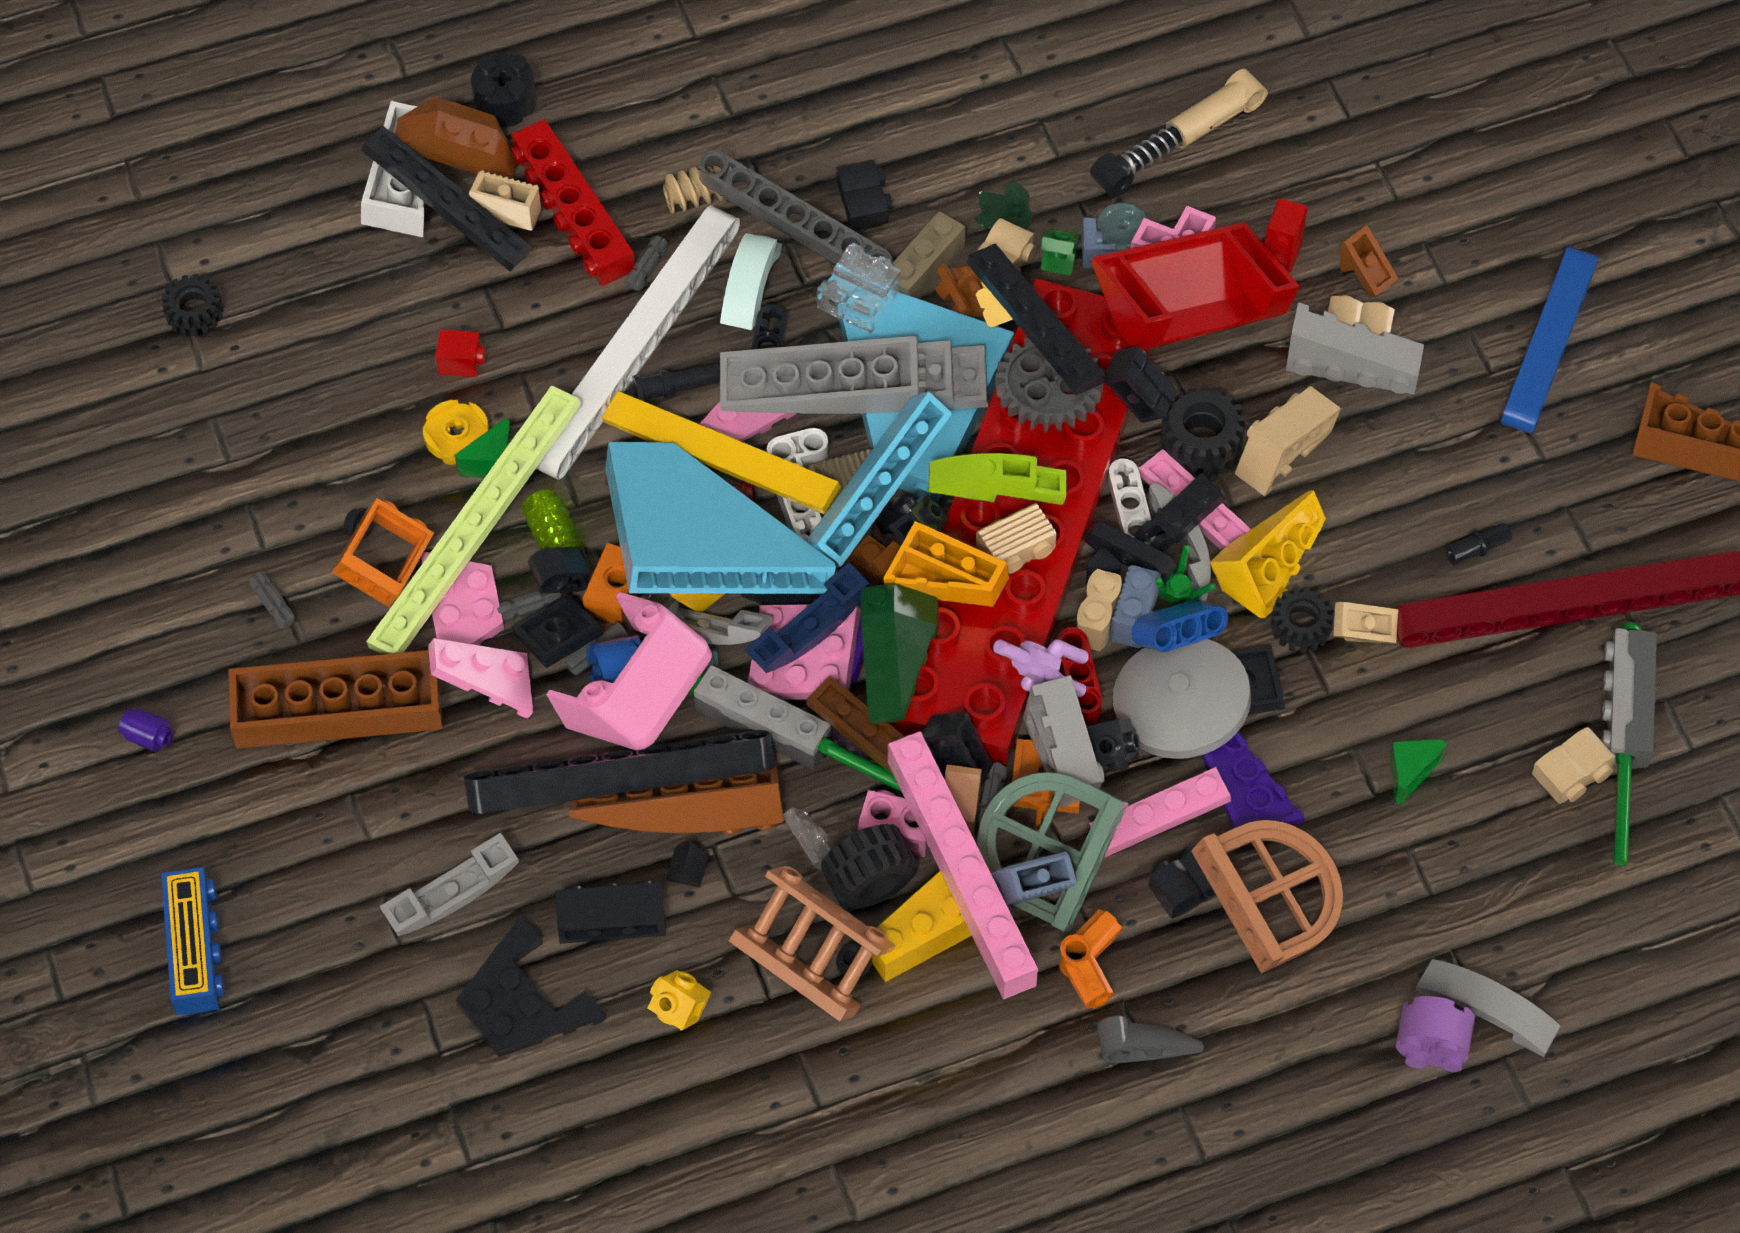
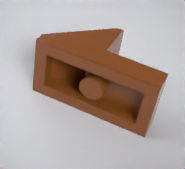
[1340,225,1399,297]
[847,535,900,585]

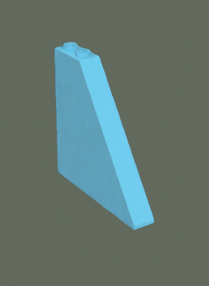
[832,270,1014,503]
[605,442,836,594]

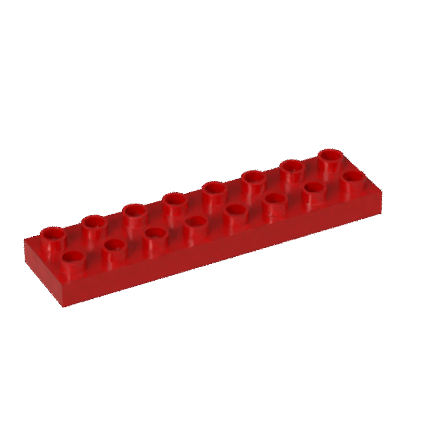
[888,278,1153,767]

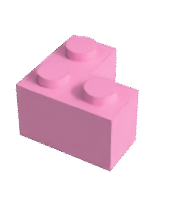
[1131,206,1216,248]

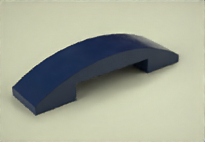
[744,562,871,673]

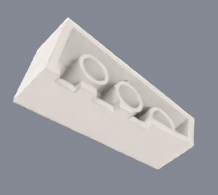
[361,101,424,237]

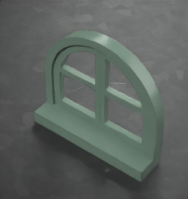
[977,773,1129,931]

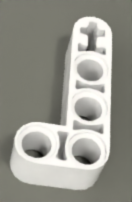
[767,428,829,541]

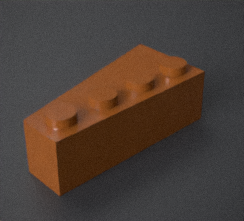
[1632,382,1740,481]

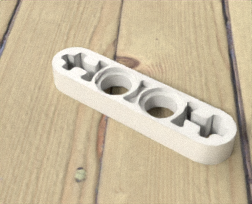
[1108,459,1156,545]

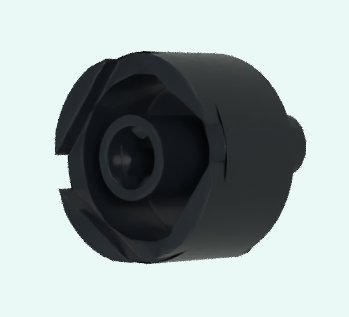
[471,54,537,127]

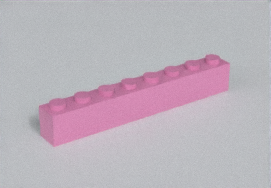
[888,731,1038,1000]

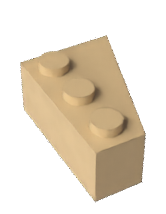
[1235,386,1341,496]

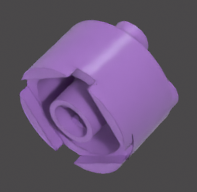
[1396,996,1475,1072]

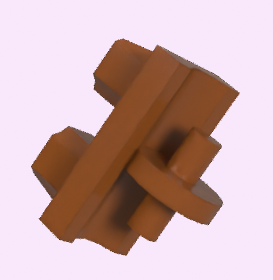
[935,264,985,317]

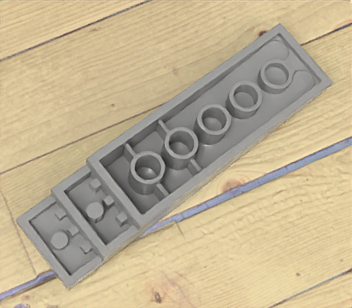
[720,336,988,414]

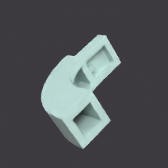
[720,233,782,330]

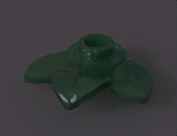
[975,180,1032,230]

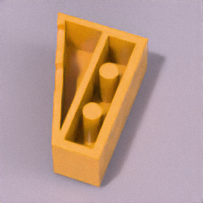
[883,521,1009,607]

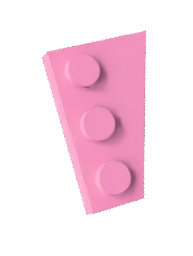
[700,402,796,442]
[428,638,533,719]

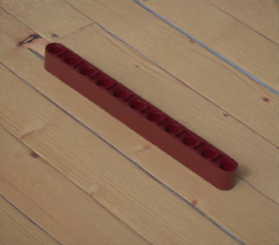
[1395,551,1740,648]

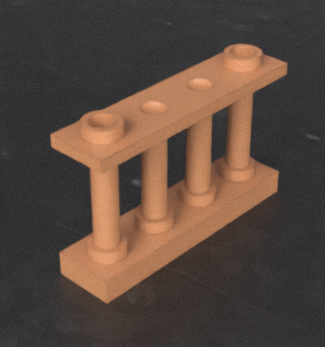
[729,866,895,1022]

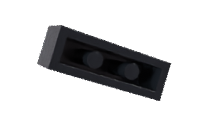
[556,880,666,944]

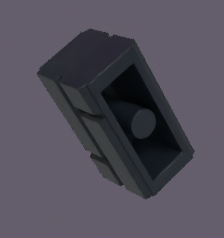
[1104,346,1177,423]

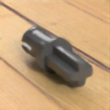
[565,622,628,675]

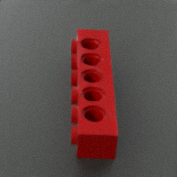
[510,119,635,287]

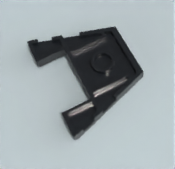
[456,915,606,1057]

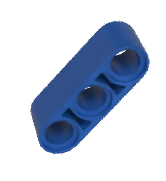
[1131,600,1228,652]

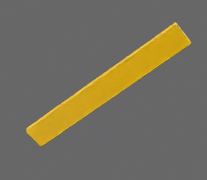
[601,391,841,514]

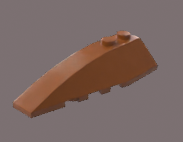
[569,762,783,834]

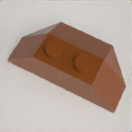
[394,96,515,179]

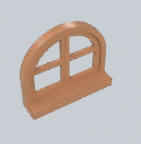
[1191,820,1343,974]

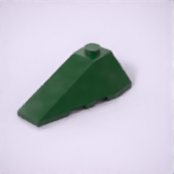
[861,583,938,725]

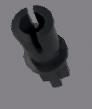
[1445,524,1512,566]

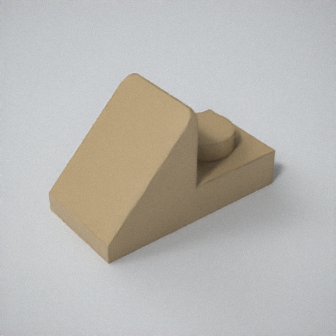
[1333,602,1398,643]

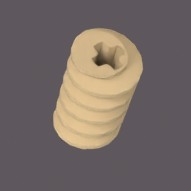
[663,166,723,215]

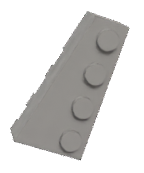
[1286,302,1424,395]

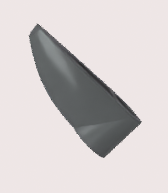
[1097,1016,1204,1063]

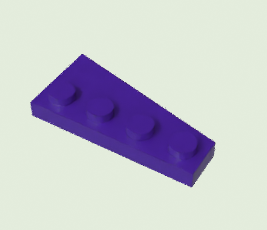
[1201,732,1305,829]

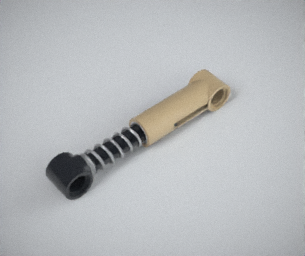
[1090,69,1268,197]

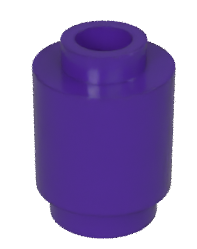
[118,708,173,752]

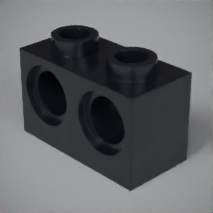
[922,712,993,788]

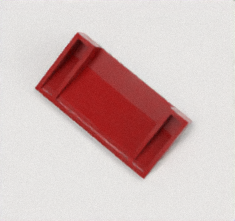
[1091,222,1299,350]

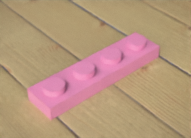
[1139,449,1251,551]
[1089,767,1231,858]

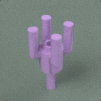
[993,639,1089,697]

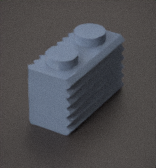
[1110,565,1161,648]
[991,851,1077,906]

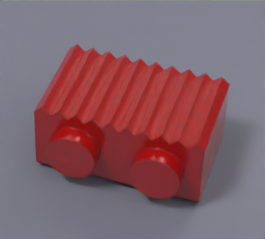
[1264,198,1308,273]

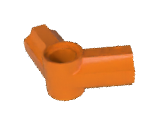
[1059,909,1122,1009]

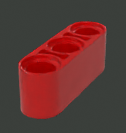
[1057,627,1102,728]

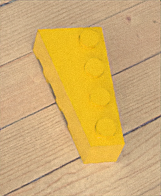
[871,871,972,982]

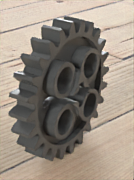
[995,337,1103,432]

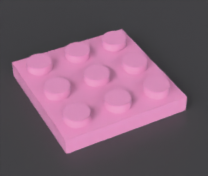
[748,604,861,700]

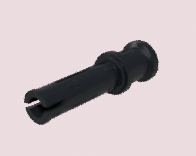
[632,363,720,401]

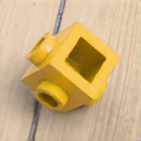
[647,970,712,1030]

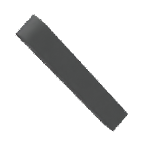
[699,150,893,285]

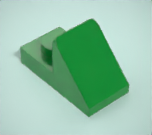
[1040,228,1082,275]

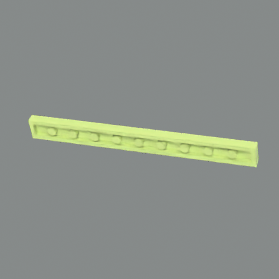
[366,386,581,655]

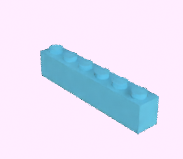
[806,391,952,567]

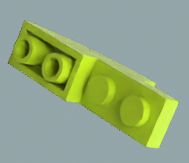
[928,453,1066,505]

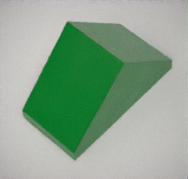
[454,418,513,478]
[1389,740,1447,806]

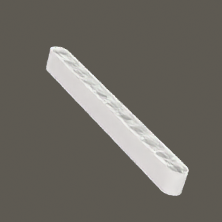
[536,205,740,480]

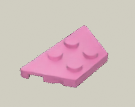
[421,552,504,646]

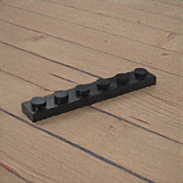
[361,126,532,272]
[967,243,1105,396]

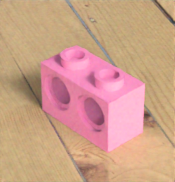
[858,790,928,857]

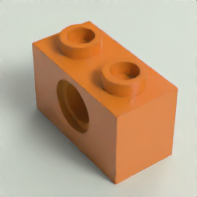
[583,543,638,626]

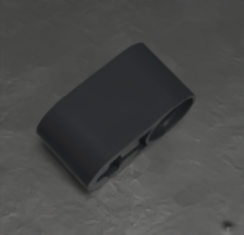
[528,547,595,594]

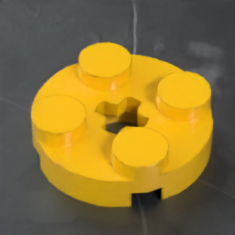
[423,400,489,465]

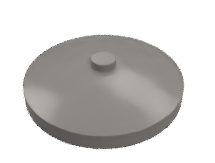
[1113,639,1251,759]

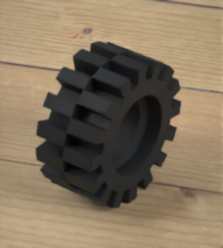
[162,274,224,336]
[1271,587,1334,653]

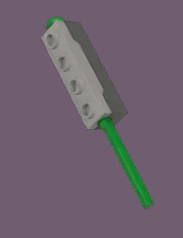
[1601,622,1657,866]
[689,665,902,792]

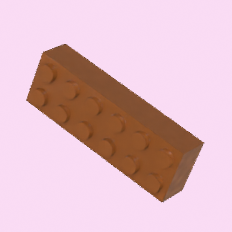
[229,650,443,749]

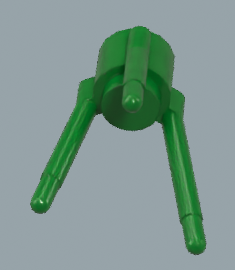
[1155,545,1215,605]

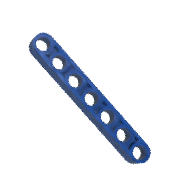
[1501,247,1599,434]

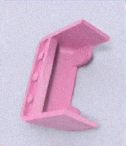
[546,592,712,750]

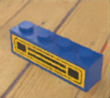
[161,867,224,1016]

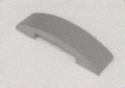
[1148,482,1211,602]
[641,593,773,645]
[379,833,519,936]
[1415,959,1561,1057]

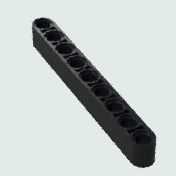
[464,730,775,814]

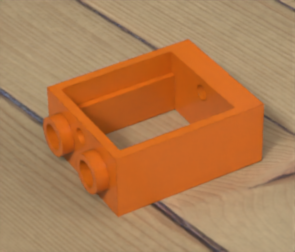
[331,498,434,607]

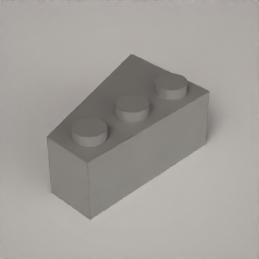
[1023,675,1104,807]

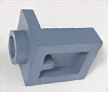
[1082,218,1116,269]

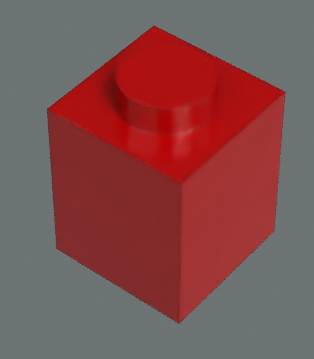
[435,329,486,377]

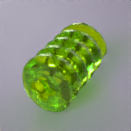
[521,489,584,550]

